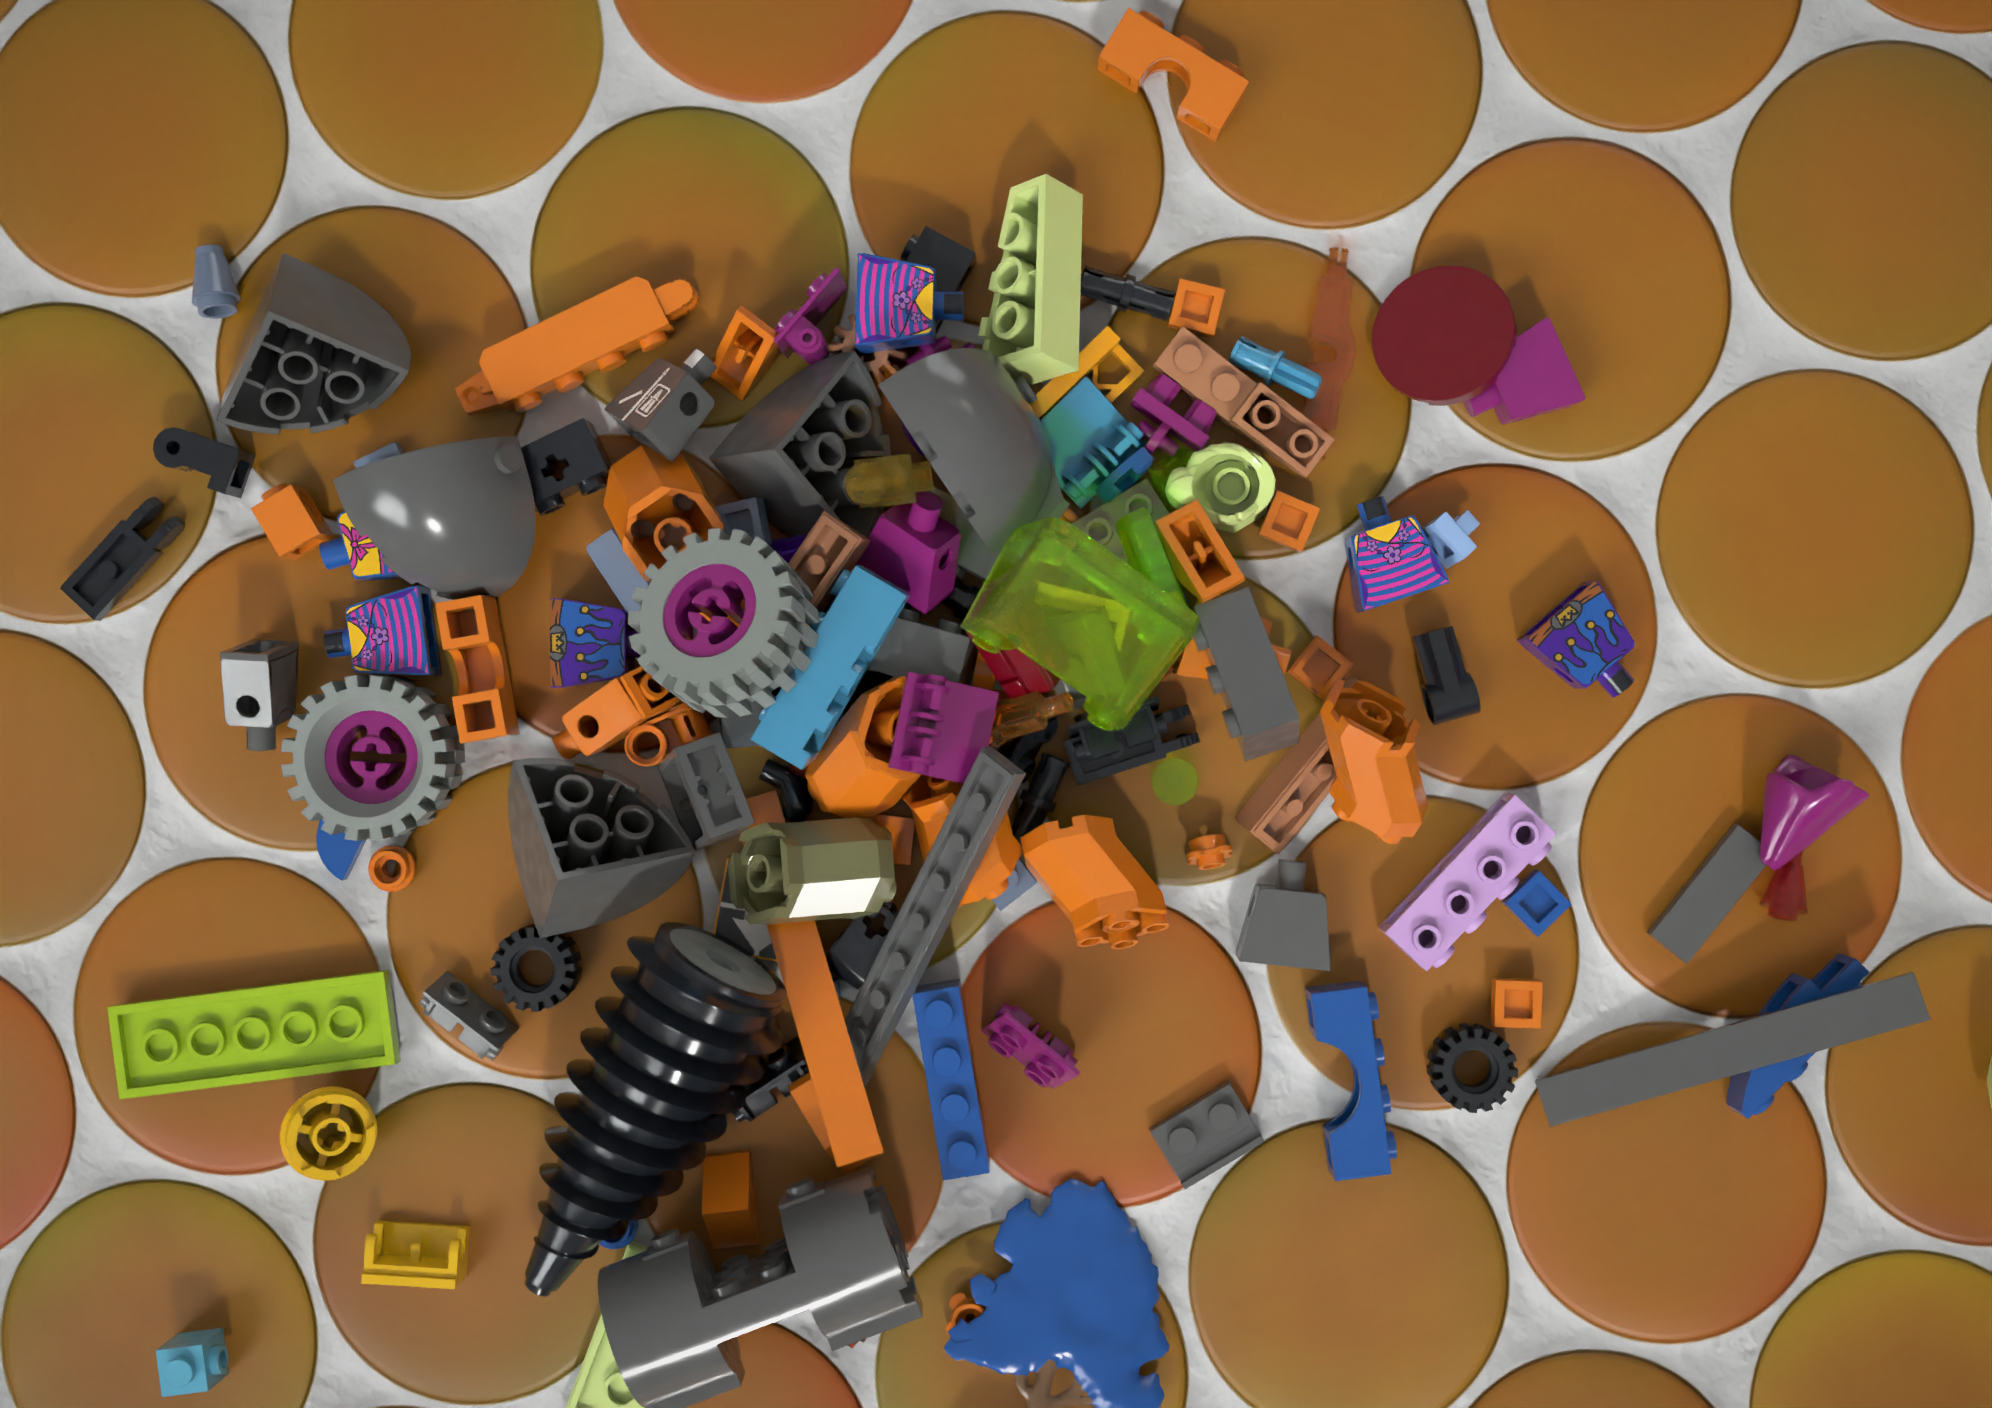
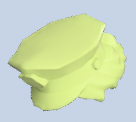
[1165,441,1276,533]

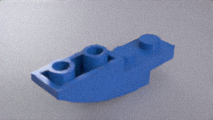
[1726,953,1870,1119]

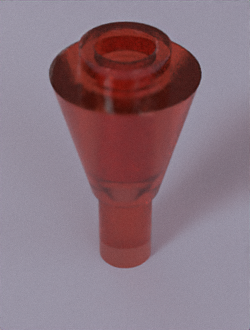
[1759,851,1808,921]

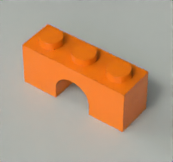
[1097,7,1250,142]
[435,595,520,744]

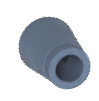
[192,245,241,319]

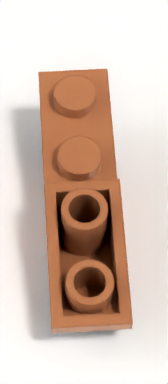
[1152,326,1335,478]

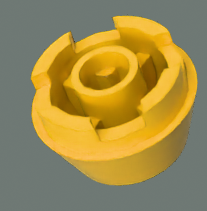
[280,1086,377,1181]

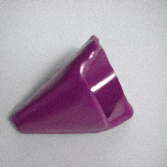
[1760,755,1870,870]

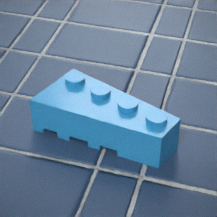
[750,565,911,770]

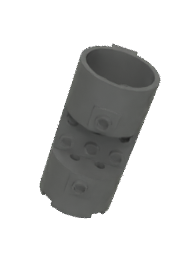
[598,1166,923,1408]

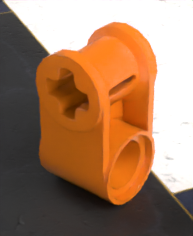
[624,703,717,767]

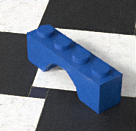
[912,979,990,1181]
[1305,980,1397,1181]

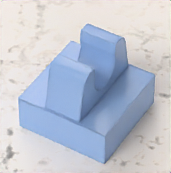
[1422,510,1480,569]

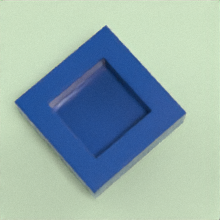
[1502,869,1572,937]

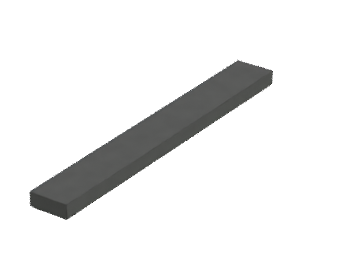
[845,747,1026,1086]
[1535,972,1931,1127]

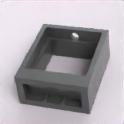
[657,732,755,852]

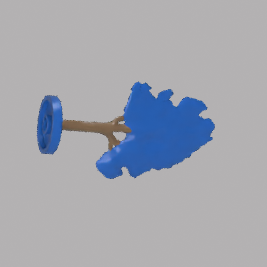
[944,1178,1170,1408]

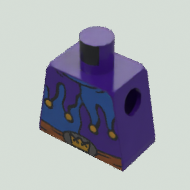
[1517,580,1635,698]
[550,598,641,688]

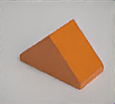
[710,306,781,401]
[1155,500,1245,603]
[702,1150,761,1249]

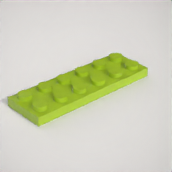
[107,969,401,1100]

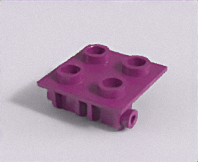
[773,267,848,365]
[888,672,999,783]
[981,1002,1081,1089]

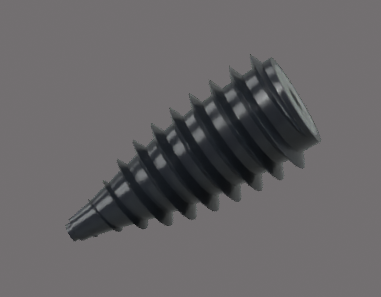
[525,922,787,1297]

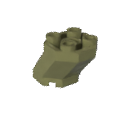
[728,817,897,925]

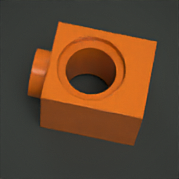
[251,483,335,560]

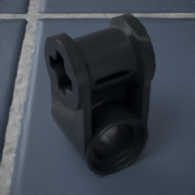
[826,901,899,990]

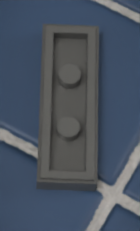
[1646,824,1767,964]

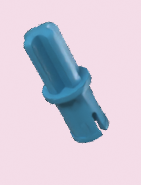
[1229,336,1323,399]

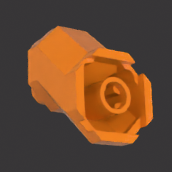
[603,445,725,581]
[805,676,921,818]
[1320,680,1428,844]
[902,775,1023,909]
[1020,815,1169,950]

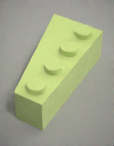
[978,174,1083,385]

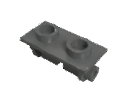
[419,971,519,1061]

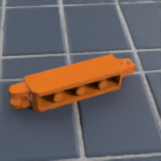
[455,276,700,416]

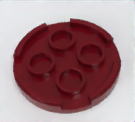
[1372,265,1517,406]

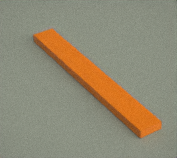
[740,790,884,1168]

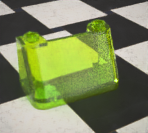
[960,517,1200,731]

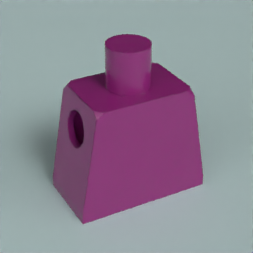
[1463,317,1586,425]
[855,491,961,615]

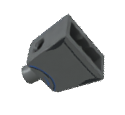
[220,639,299,751]

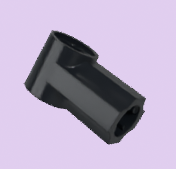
[1411,626,1481,725]

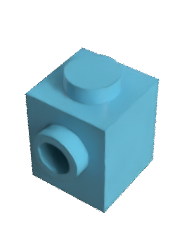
[155,1328,229,1397]

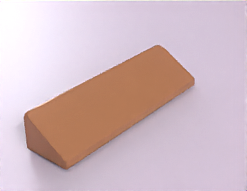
[788,511,871,626]
[1235,676,1360,855]

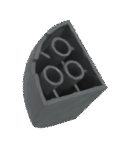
[216,253,411,434]
[878,348,1053,554]
[709,351,891,538]
[333,435,536,600]
[508,758,695,938]

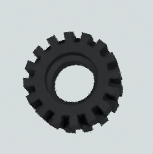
[490,924,582,1012]
[1426,1023,1518,1113]

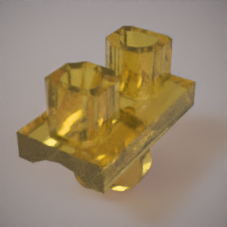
[845,453,933,508]

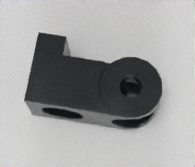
[153,427,256,498]

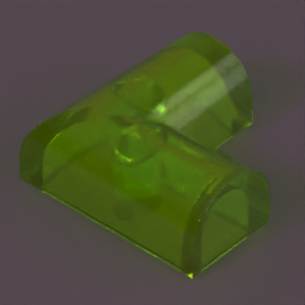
[1115,507,1193,628]

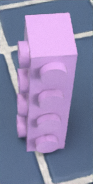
[1377,792,1557,971]

